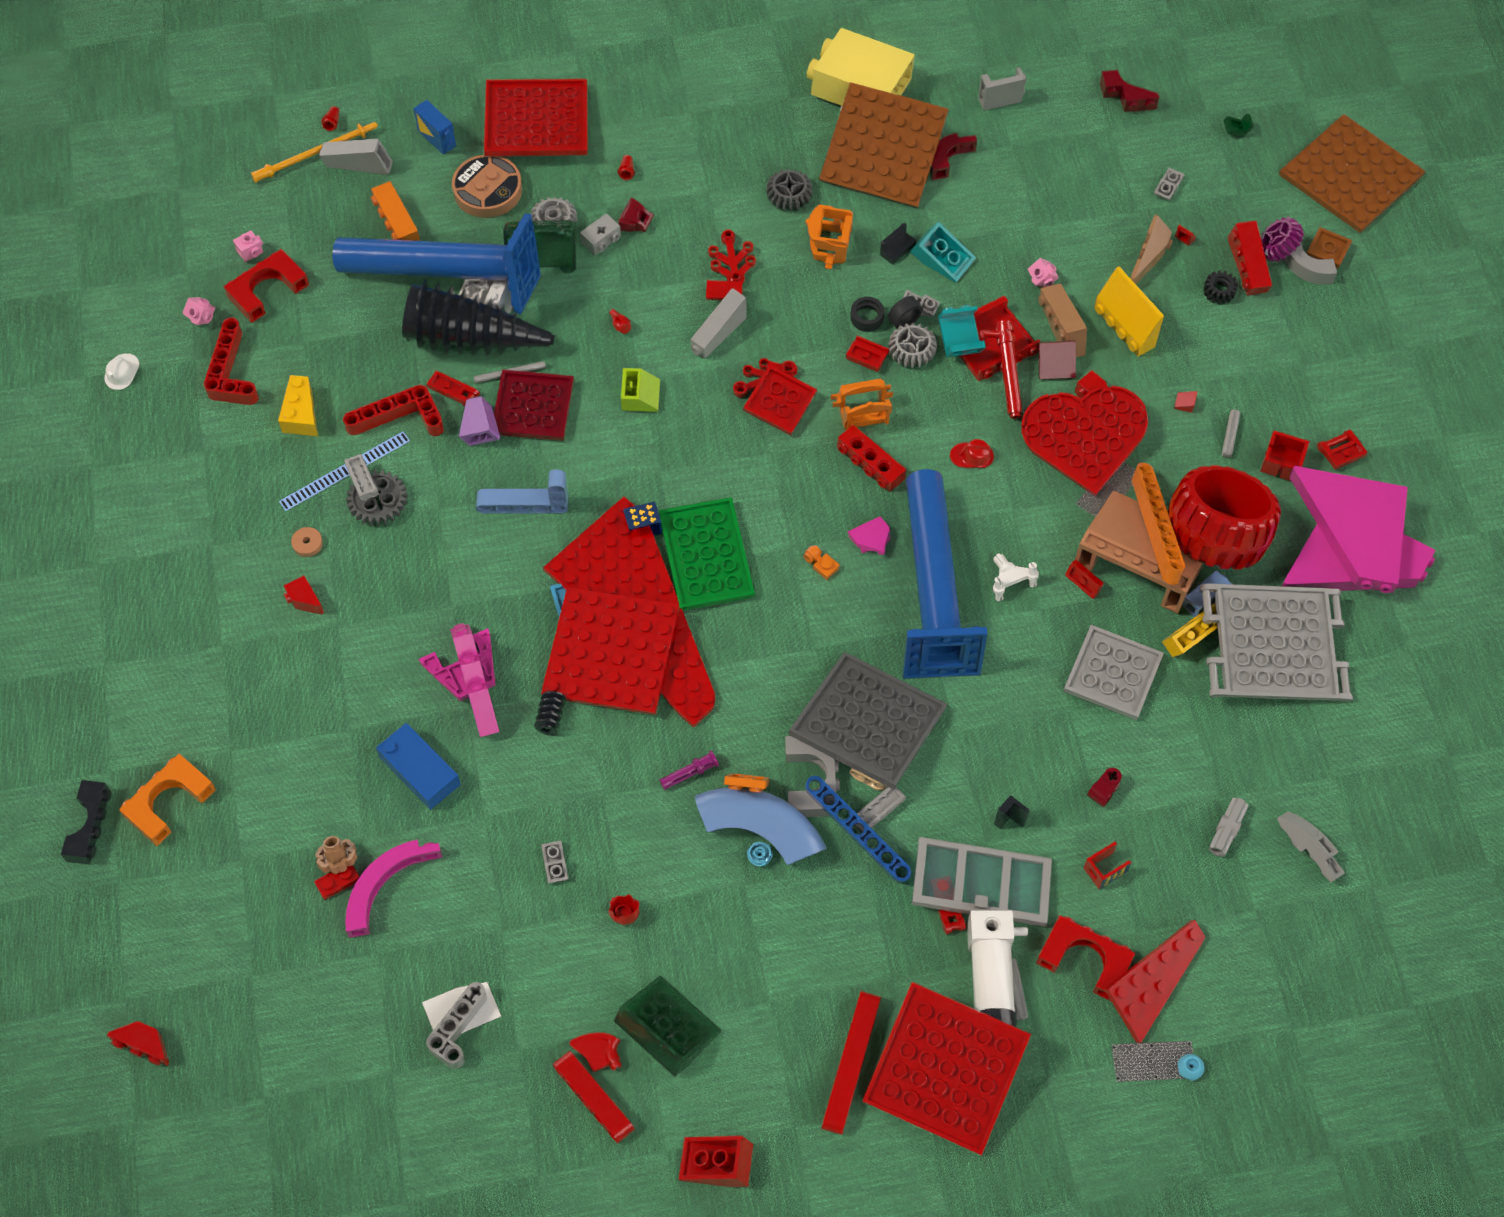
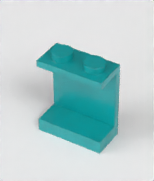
[938,305,986,357]

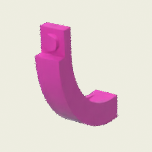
[346,840,442,938]

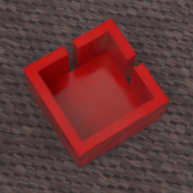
[1260,430,1310,481]

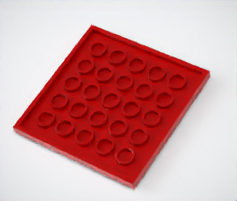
[484,79,588,156]
[541,587,680,715]
[863,981,1031,1155]

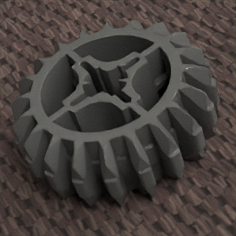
[766,168,813,211]

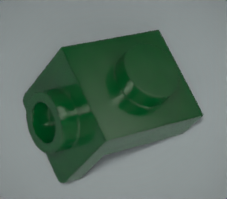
[1223,114,1254,138]

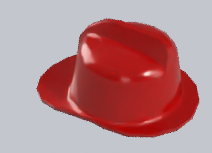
[950,439,994,468]

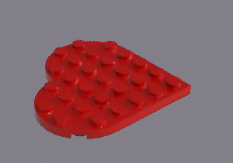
[1021,386,1148,497]

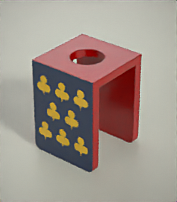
[1083,842,1131,889]

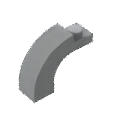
[1285,242,1337,284]

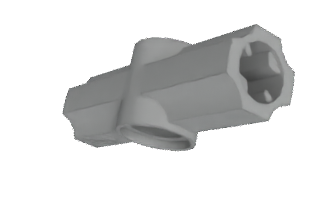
[1208,798,1248,857]

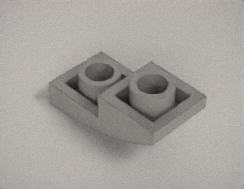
[1154,168,1184,201]
[902,290,940,317]
[541,841,568,884]

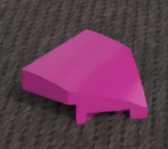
[848,516,890,555]

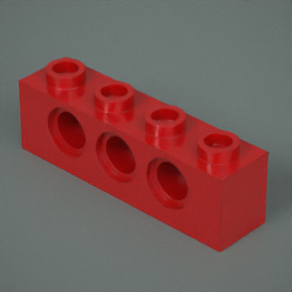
[837,425,906,492]

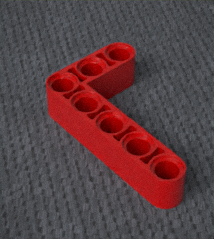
[204,317,259,405]
[343,385,444,436]

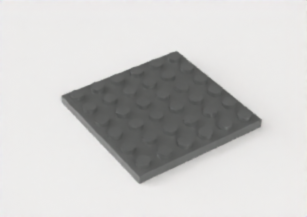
[788,652,947,790]

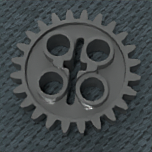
[346,470,408,526]

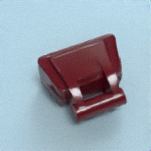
[618,197,654,232]

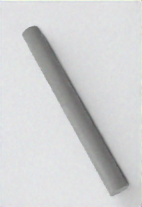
[473,361,546,383]

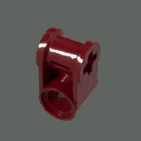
[1087,768,1122,807]

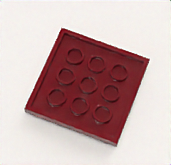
[494,370,574,441]

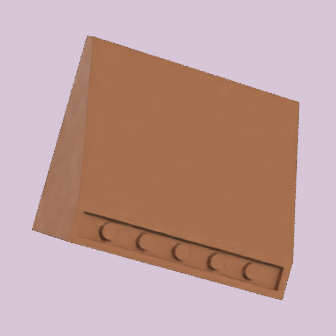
[1075,491,1204,614]

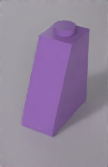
[459,396,500,446]

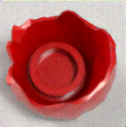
[608,894,640,925]

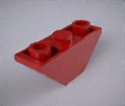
[107,1021,169,1066]

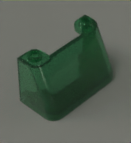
[503,220,577,273]

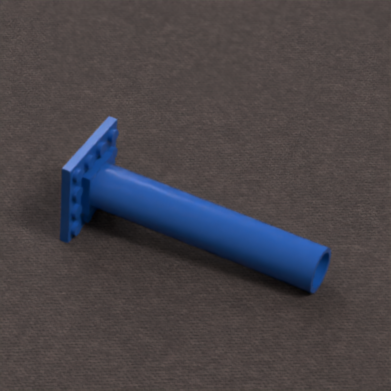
[332,214,541,314]
[903,469,987,679]

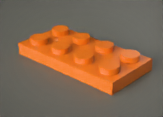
[724,773,769,792]

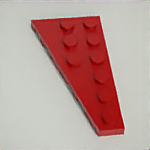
[1104,920,1206,1043]

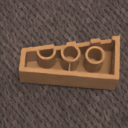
[1038,283,1087,357]

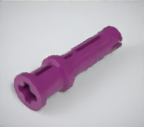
[659,750,719,790]

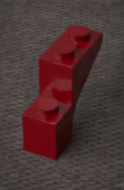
[1100,70,1159,112]

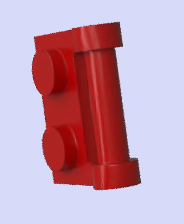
[1317,429,1368,470]

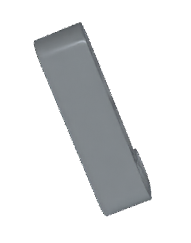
[427,982,487,1069]

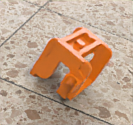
[805,205,853,269]
[831,379,893,430]

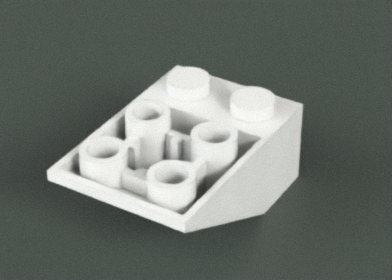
[459,279,513,314]

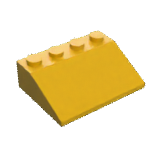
[1094,266,1164,357]

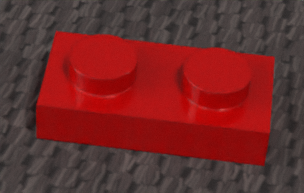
[1065,560,1104,599]
[314,865,360,900]

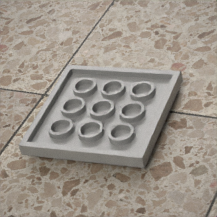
[1063,625,1164,720]

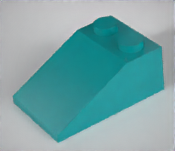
[910,221,976,282]

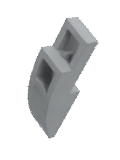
[1276,811,1345,883]

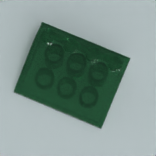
[614,975,721,1077]

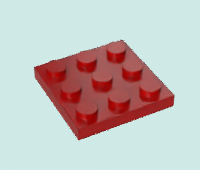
[743,364,817,436]

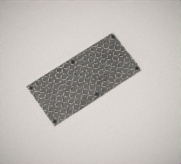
[1076,463,1135,517]
[1112,1041,1193,1082]

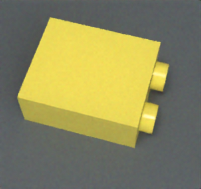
[806,28,915,106]

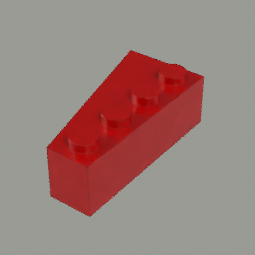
[1227,220,1272,295]

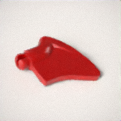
[570,1032,622,1072]

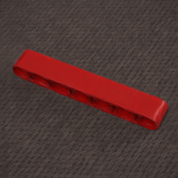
[821,991,881,1135]

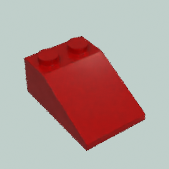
[679,1136,753,1187]

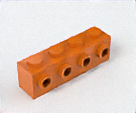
[370,181,420,241]

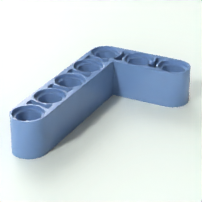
[476,469,568,513]

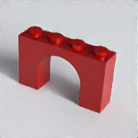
[223,249,309,323]
[1036,915,1135,1002]

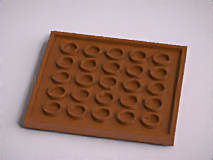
[819,82,949,208]
[1279,114,1425,233]

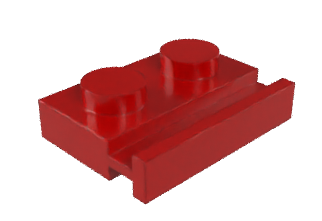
[845,335,889,372]

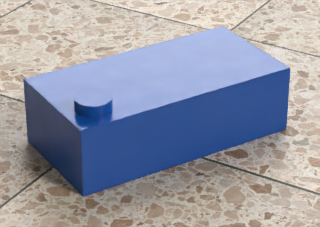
[376,723,461,810]

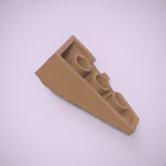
[1130,215,1173,284]

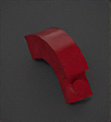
[930,133,977,180]

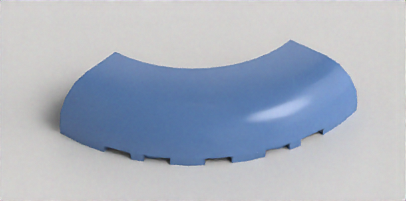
[695,787,827,865]

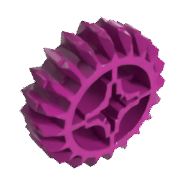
[1261,217,1304,262]

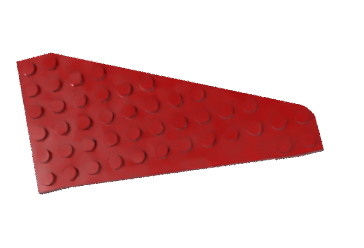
[543,496,715,728]

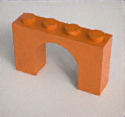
[119,754,216,846]

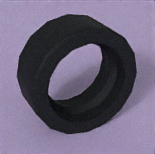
[850,296,884,332]
[888,296,923,329]

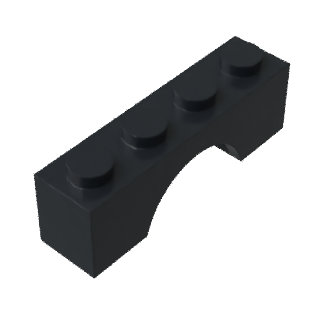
[61,780,111,865]

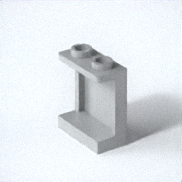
[978,67,1027,111]

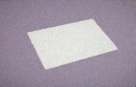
[422,982,501,1043]

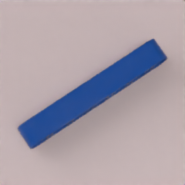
[805,776,911,883]

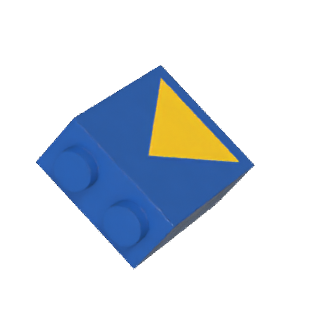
[413,100,456,154]

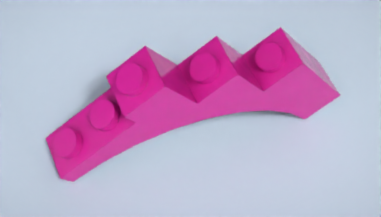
[450,623,499,737]

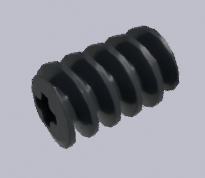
[534,691,566,736]

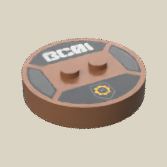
[452,155,522,218]

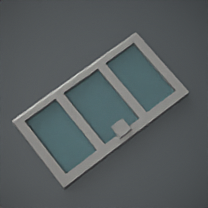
[912,837,1052,927]

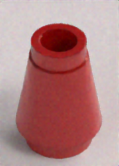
[321,106,340,131]
[618,155,635,180]

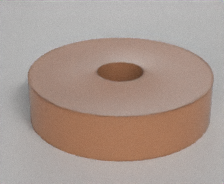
[291,527,323,557]

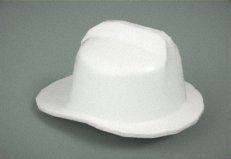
[104,354,139,390]

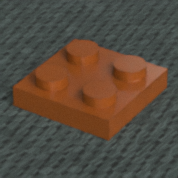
[1306,227,1352,269]

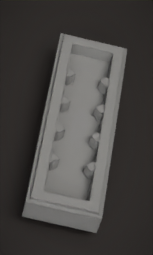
[344,454,379,501]
[853,787,906,834]

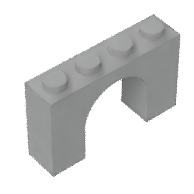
[785,736,840,817]

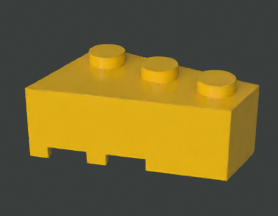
[278,375,318,437]

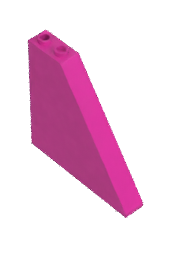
[1290,466,1408,593]
[1281,524,1436,591]

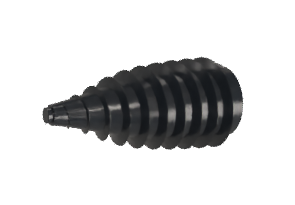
[402,279,555,356]

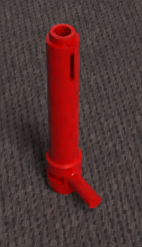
[980,320,1022,419]

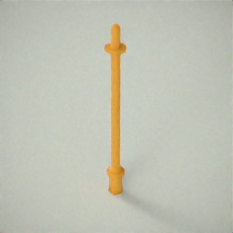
[251,122,378,183]

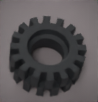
[1203,270,1238,305]

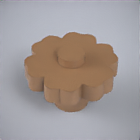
[315,836,358,874]

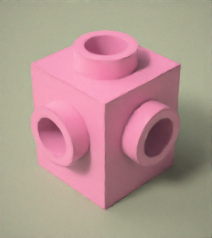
[233,231,263,262]
[1028,258,1059,288]
[182,297,215,325]

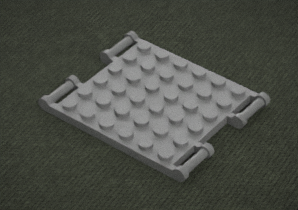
[1200,584,1353,702]

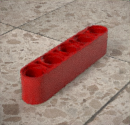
[552,1051,635,1144]

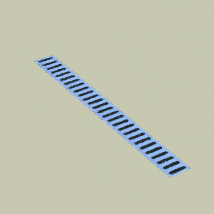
[279,432,410,511]

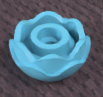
[747,842,773,866]
[1178,1054,1204,1081]

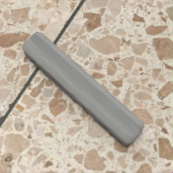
[1222,409,1240,458]
[1012,959,1028,1020]

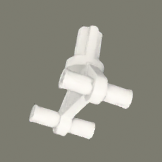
[993,553,1039,601]

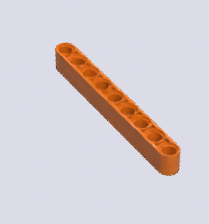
[1132,463,1185,585]

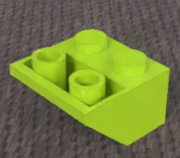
[621,368,660,412]

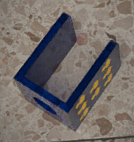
[624,501,662,536]

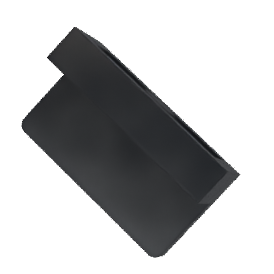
[880,223,917,265]
[994,795,1030,829]

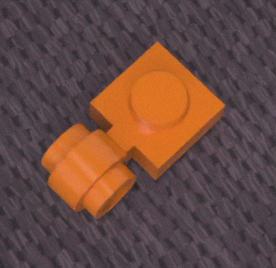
[803,545,840,580]

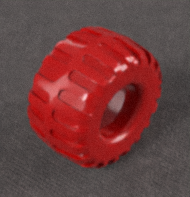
[1168,465,1281,570]

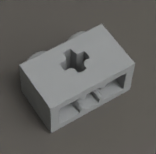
[580,214,621,255]

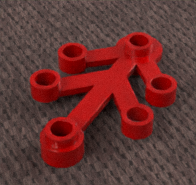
[708,229,756,284]
[733,358,798,398]

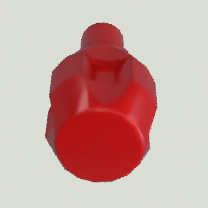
[609,309,631,334]

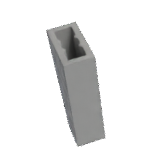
[319,139,393,175]
[691,288,746,359]

